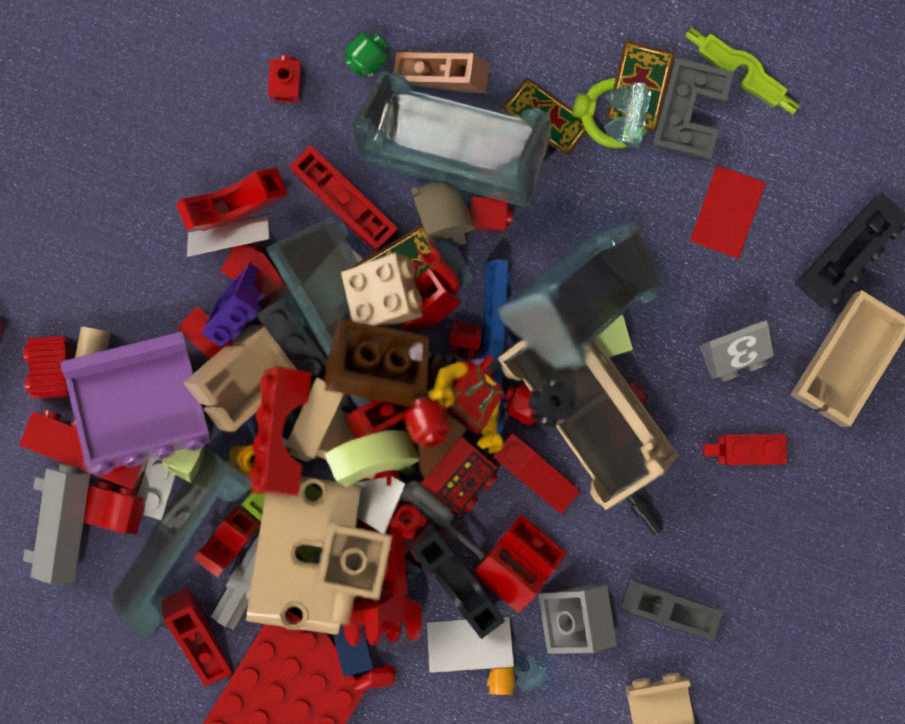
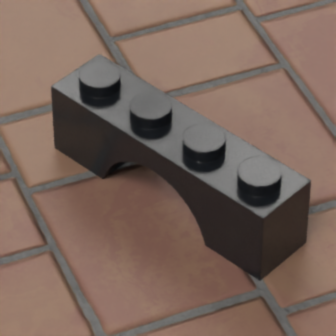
[405,519,506,639]

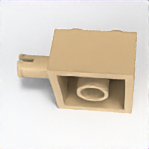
[315,522,391,624]

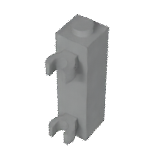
[23,464,90,584]

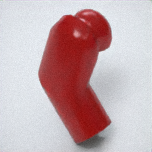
[351,665,396,694]

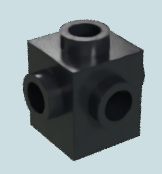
[528,381,575,427]

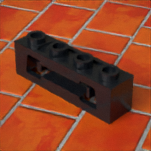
[794,193,905,308]

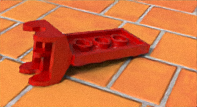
[343,470,422,646]

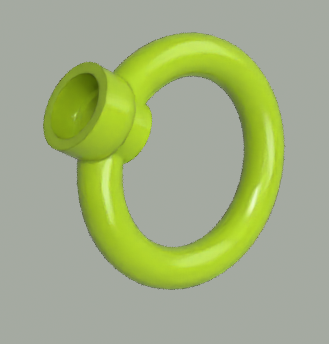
[573,78,647,149]

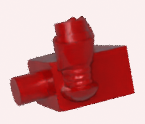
[400,241,461,331]

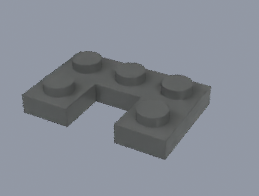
[653,58,734,160]

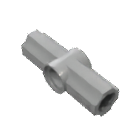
[211,537,259,630]

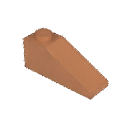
[392,52,490,93]

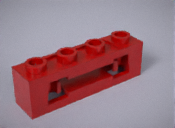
[289,145,398,253]

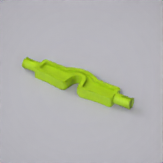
[685,27,800,115]

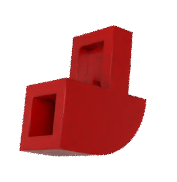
[193,506,261,577]

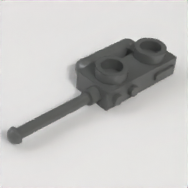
[399,481,486,559]

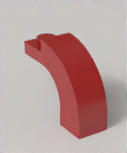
[175,167,288,231]

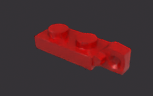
[702,434,787,465]

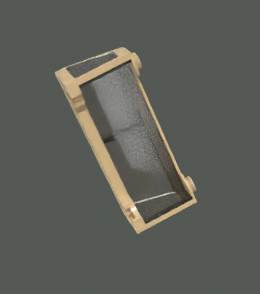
[498,306,679,510]

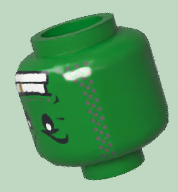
[344,32,388,77]

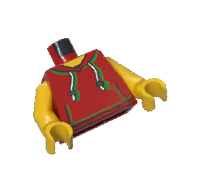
[428,355,503,453]

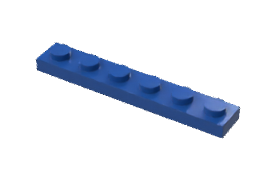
[476,259,511,441]

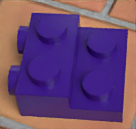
[201,262,262,347]

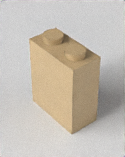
[285,378,348,462]

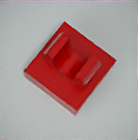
[449,321,483,358]

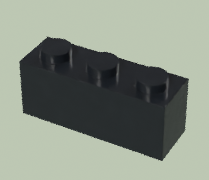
[256,285,330,384]

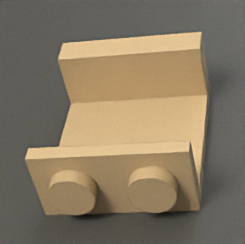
[626,673,695,724]

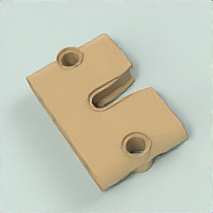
[246,476,361,635]

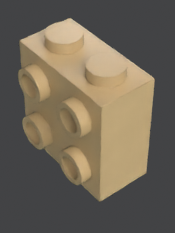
[341,253,422,328]

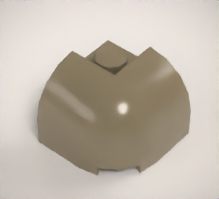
[411,182,476,247]

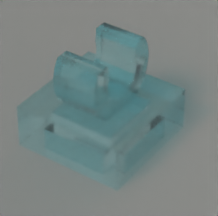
[513,656,550,694]

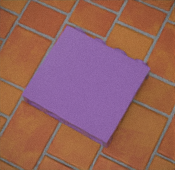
[60,332,211,475]

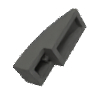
[621,579,723,641]

